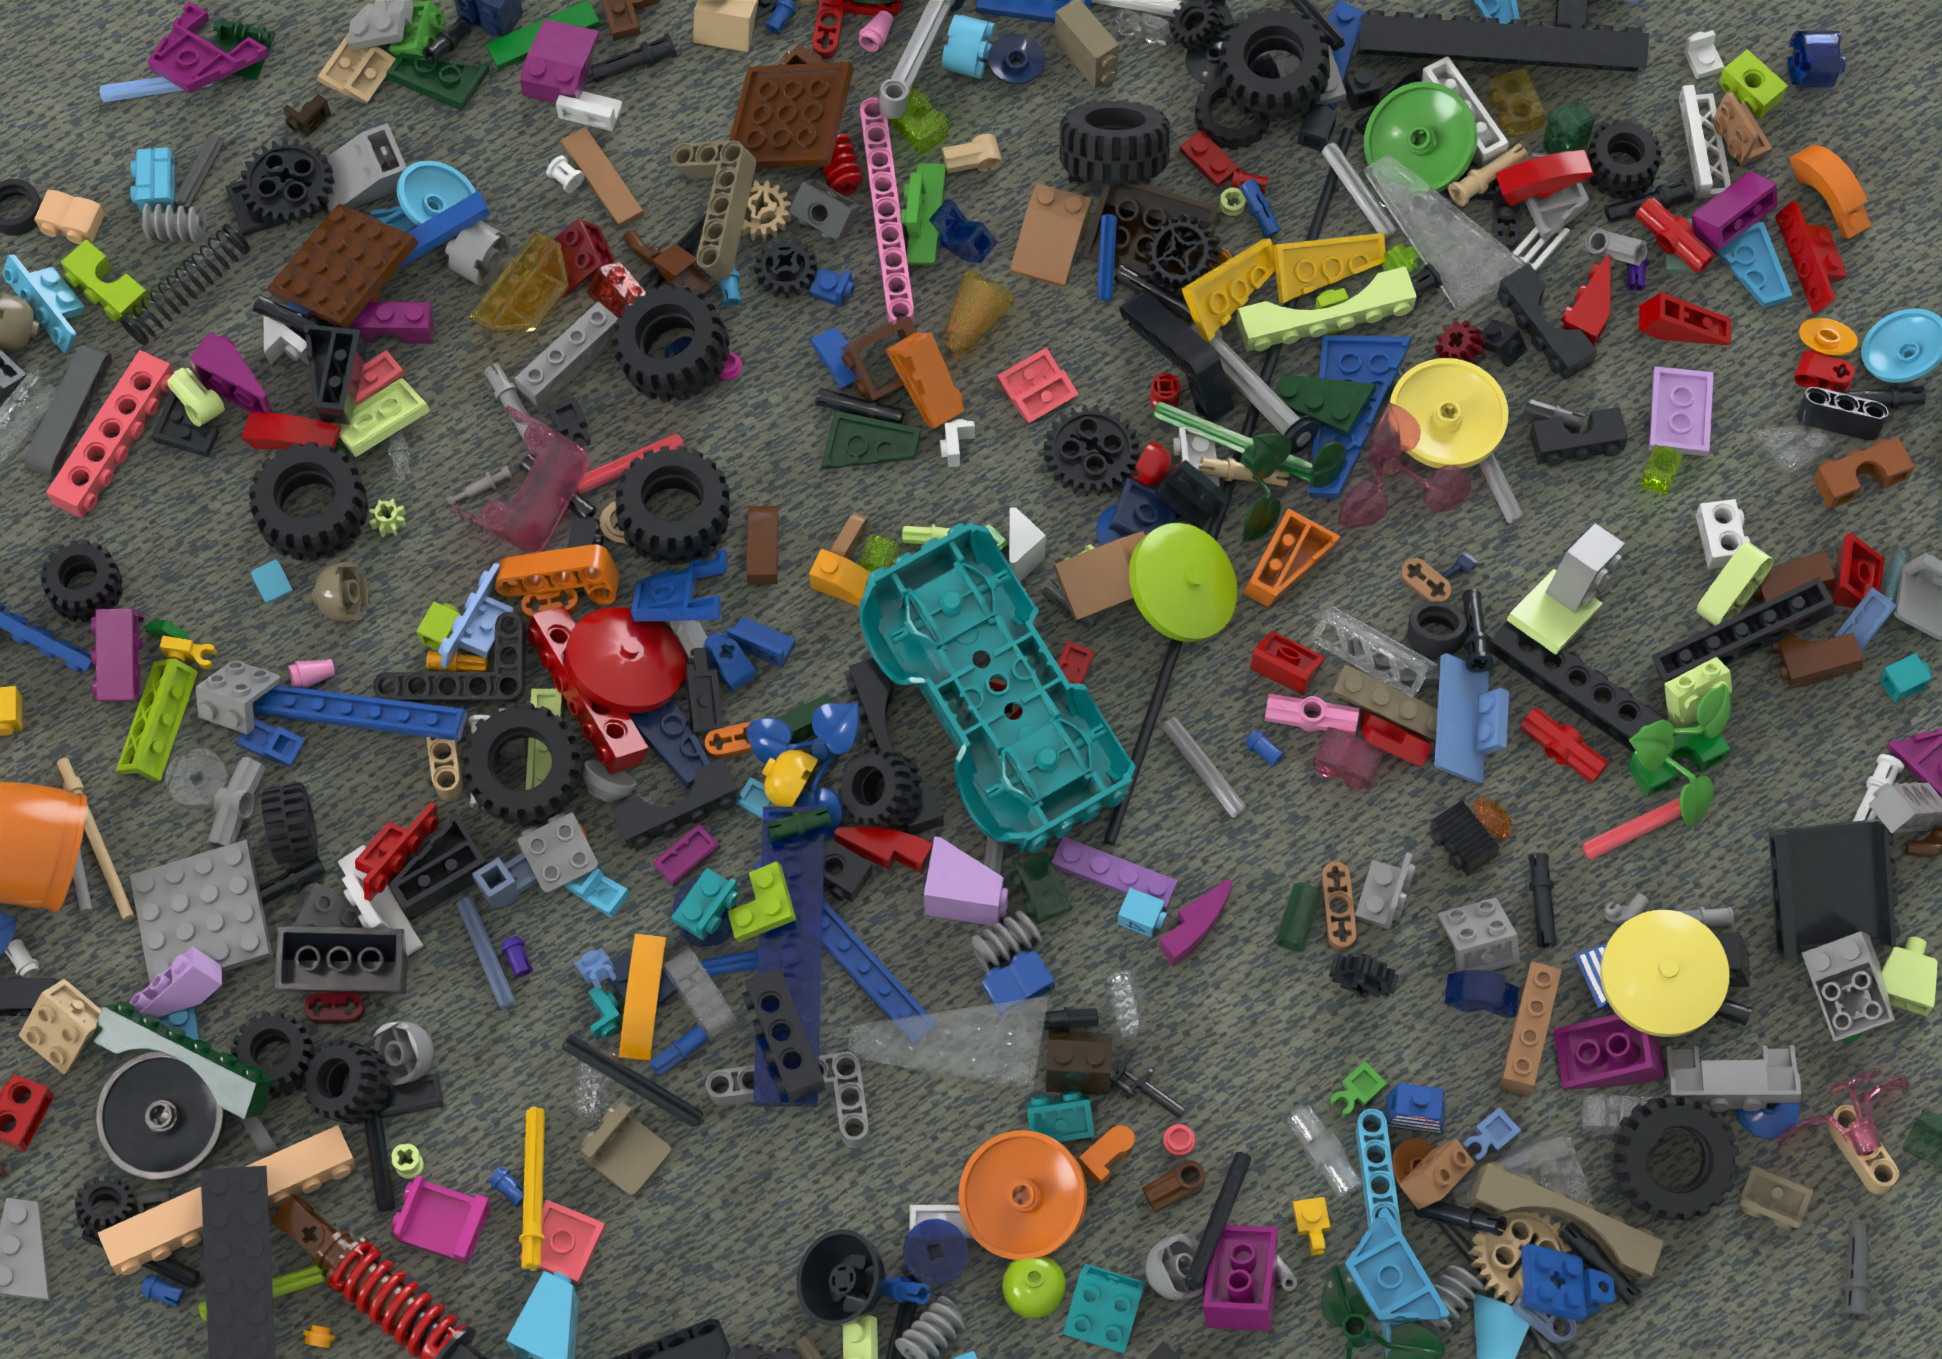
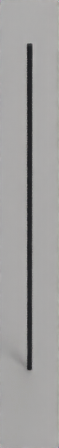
[1103,128,1354,846]

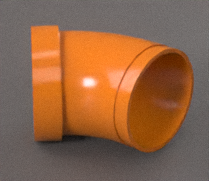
[0,782,87,913]

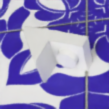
[263,316,309,365]

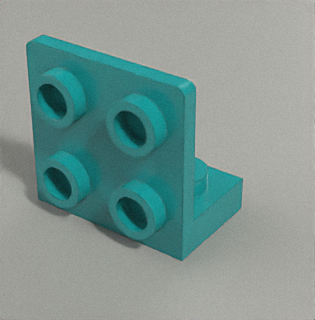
[1063,1263,1147,1353]

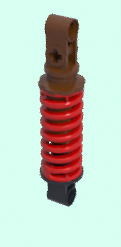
[271,1193,489,1359]

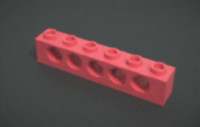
[46,350,174,518]

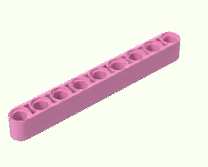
[860,98,914,333]

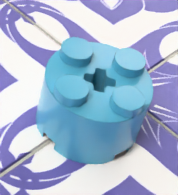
[942,14,995,79]

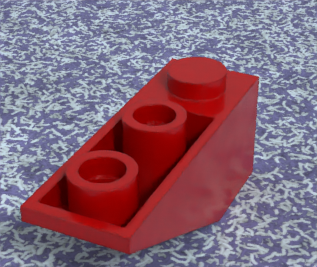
[1561,254,1610,346]

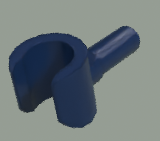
[1441,553,1477,579]

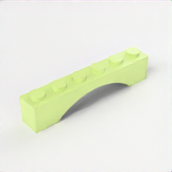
[1236,266,1417,352]

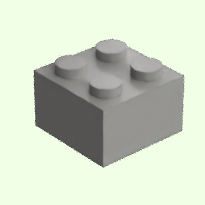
[1545,523,1625,613]

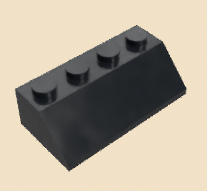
[275,926,408,994]

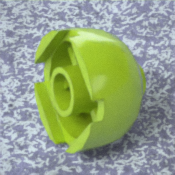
[1002,1256,1066,1319]

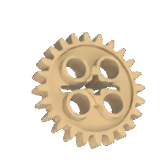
[1470,1212,1572,1305]

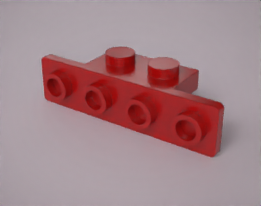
[1775,201,1847,313]
[355,802,439,902]

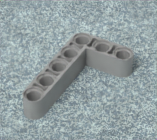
[706,1052,869,1148]

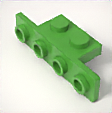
[901,163,946,266]

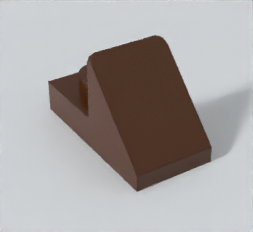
[652,243,712,294]

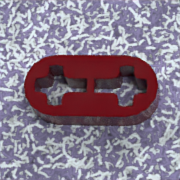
[304,992,365,1024]

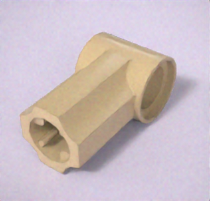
[942,134,1002,174]

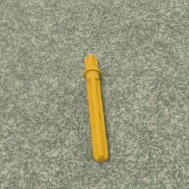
[519,1107,545,1271]

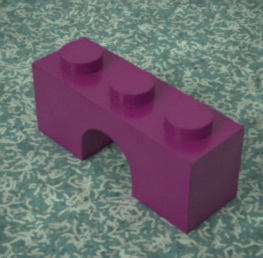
[340,302,435,344]

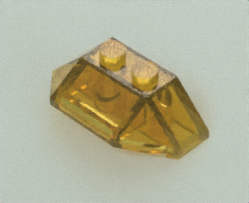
[469,230,569,333]

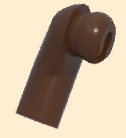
[623,230,661,265]
[1906,826,1942,857]

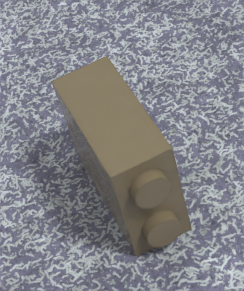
[1055,0,1119,88]

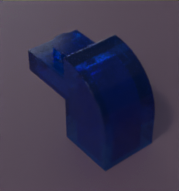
[929,199,998,263]
[1445,970,1519,1018]

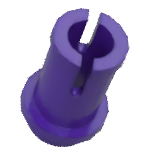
[1626,255,1649,291]
[501,936,534,978]

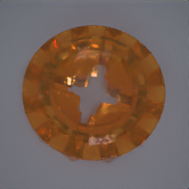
[1474,796,1513,838]

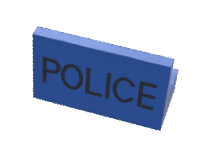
[726,616,796,668]

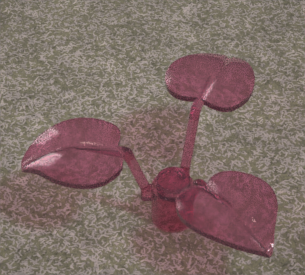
[1338,403,1471,527]
[1777,1069,1908,1156]

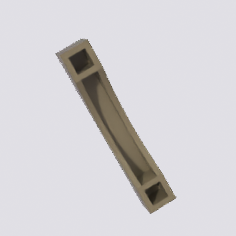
[1466,1162,1664,1281]

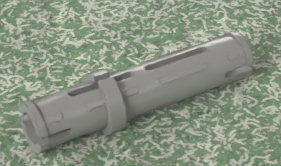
[484,363,541,445]

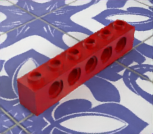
[526,606,648,775]

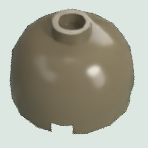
[0,293,39,353]
[312,561,369,622]

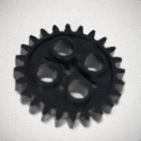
[239,138,335,226]
[1044,405,1140,497]

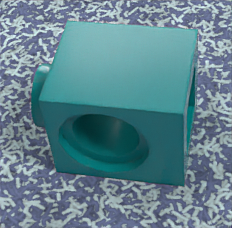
[1879,653,1932,704]

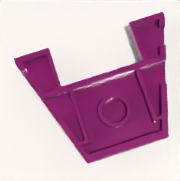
[148,1,269,93]

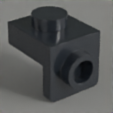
[1481,319,1527,367]

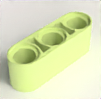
[1697,542,1774,626]

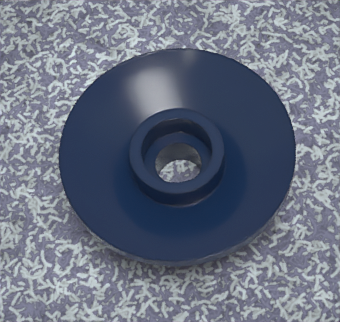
[988,34,1045,84]

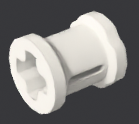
[546,155,584,193]

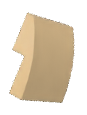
[317,33,396,104]

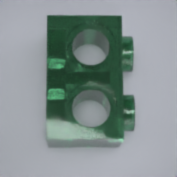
[1543,97,1595,155]

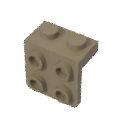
[581,1102,671,1196]

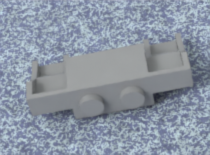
[1666,1045,1802,1112]

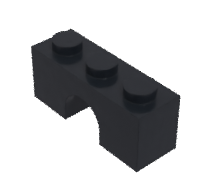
[1529,407,1628,466]

